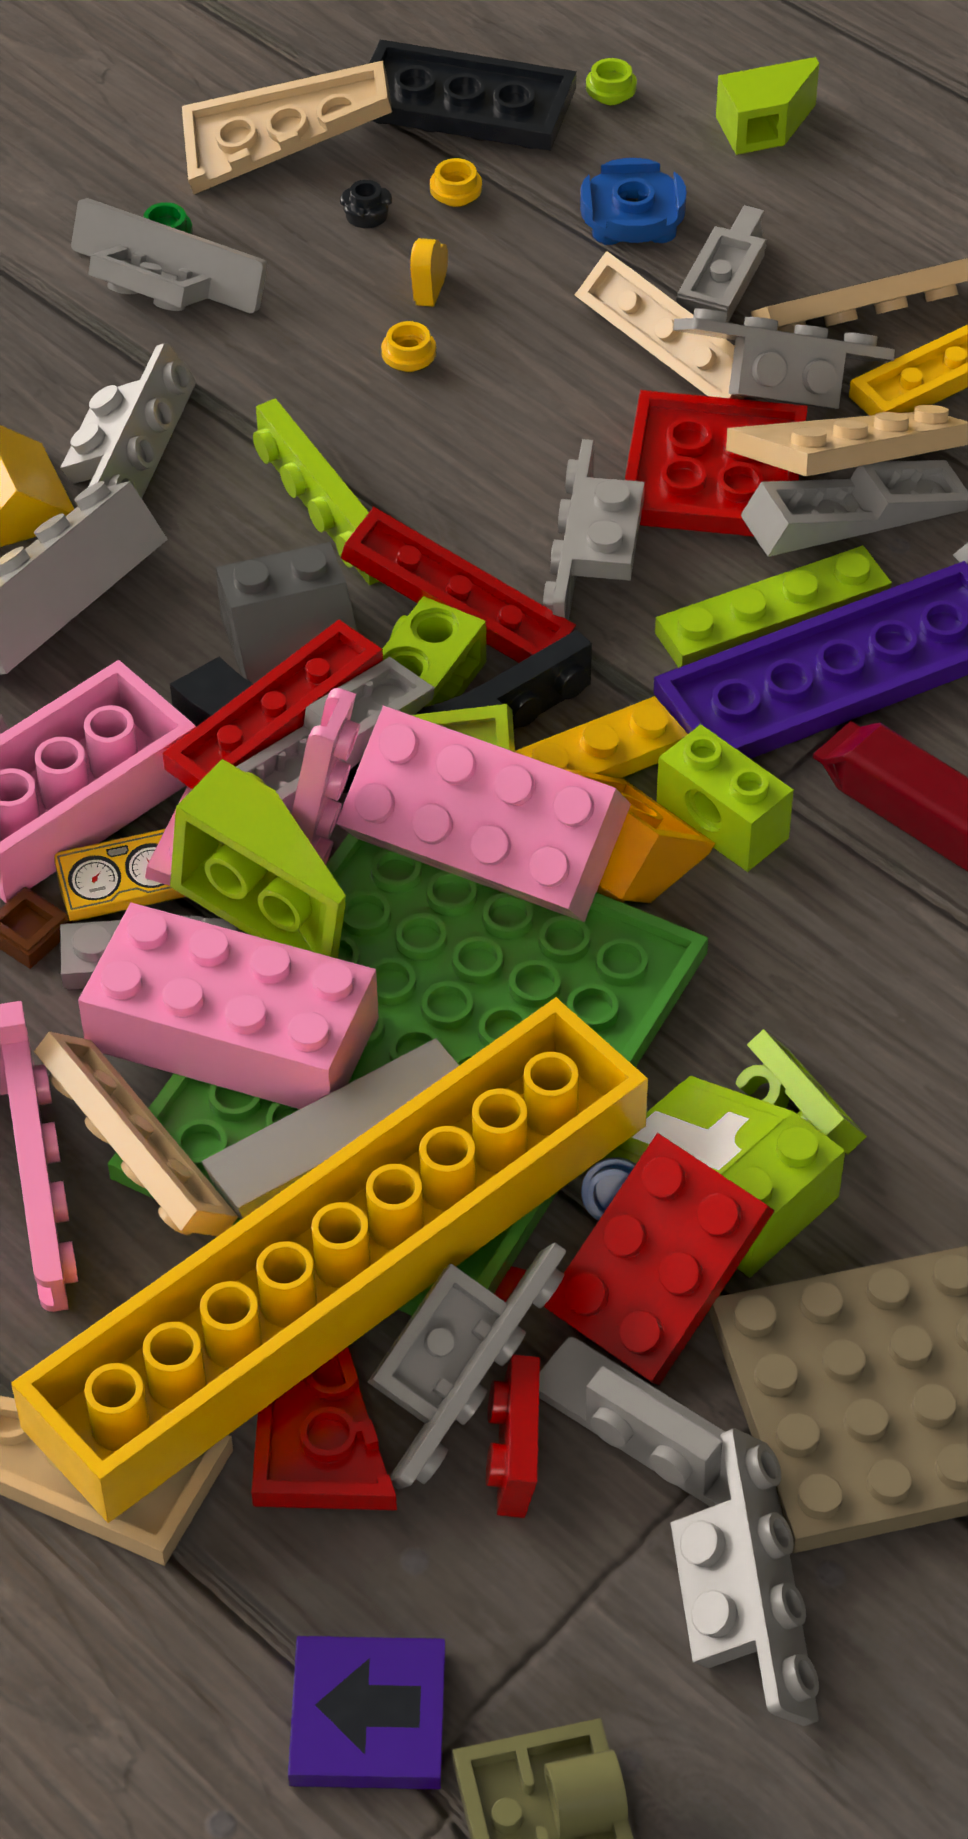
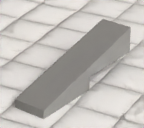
[741,460,968,557]
[236,657,435,814]
[201,1038,459,1220]

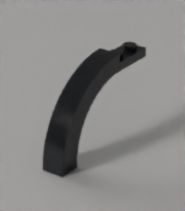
[170,630,592,793]

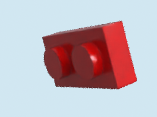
[485,1354,540,1518]

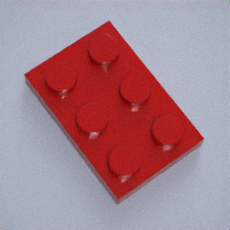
[543,1132,775,1385]

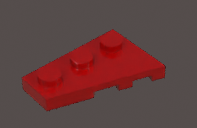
[251,1347,397,1510]

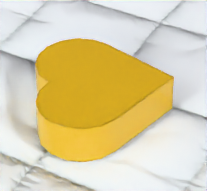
[410,238,448,307]

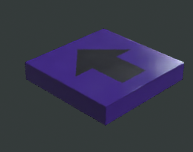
[288,1636,446,1789]

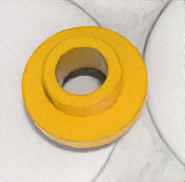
[430,158,482,207]
[381,321,436,372]

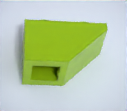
[716,57,819,155]

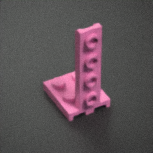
[145,688,360,898]
[0,1001,79,1312]

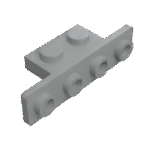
[71,198,268,313]
[673,309,895,409]
[60,343,196,498]
[543,439,644,620]
[368,1242,566,1490]
[539,1337,731,1507]
[670,1428,819,1726]

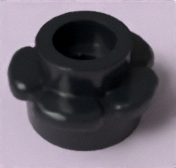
[340,180,392,228]

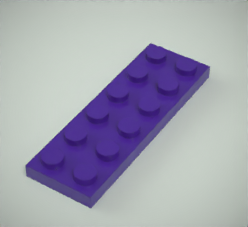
[653,561,968,759]

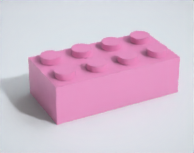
[0,660,196,903]
[336,705,631,922]
[78,902,379,1109]

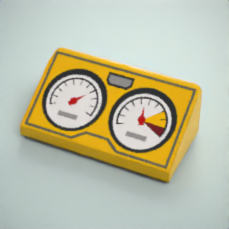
[54,829,185,922]

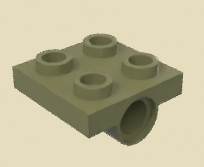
[452,1718,633,1839]

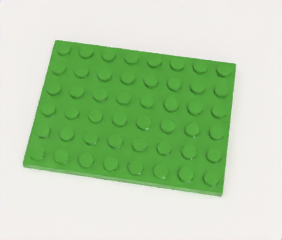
[108,833,708,1316]

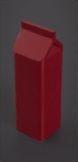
[813,721,968,872]

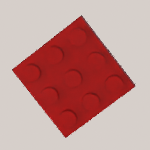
[625,390,808,537]

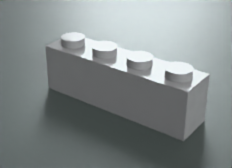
[0,481,168,675]

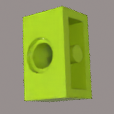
[656,724,794,872]

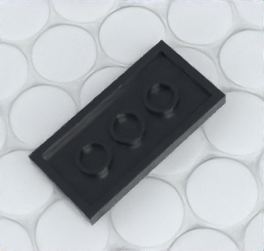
[369,39,577,151]

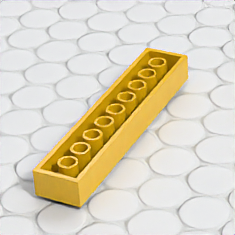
[11,997,648,1523]

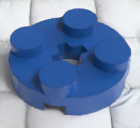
[580,158,687,245]

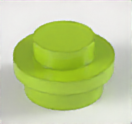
[586,58,637,105]

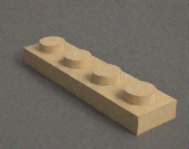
[575,251,745,399]
[751,258,968,333]
[34,1031,239,1236]

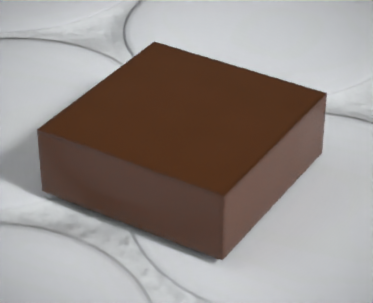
[0,887,72,969]

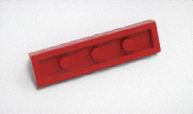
[340,507,576,663]
[163,619,383,789]

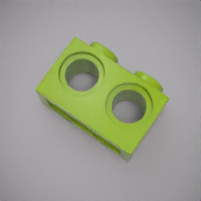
[382,596,486,707]

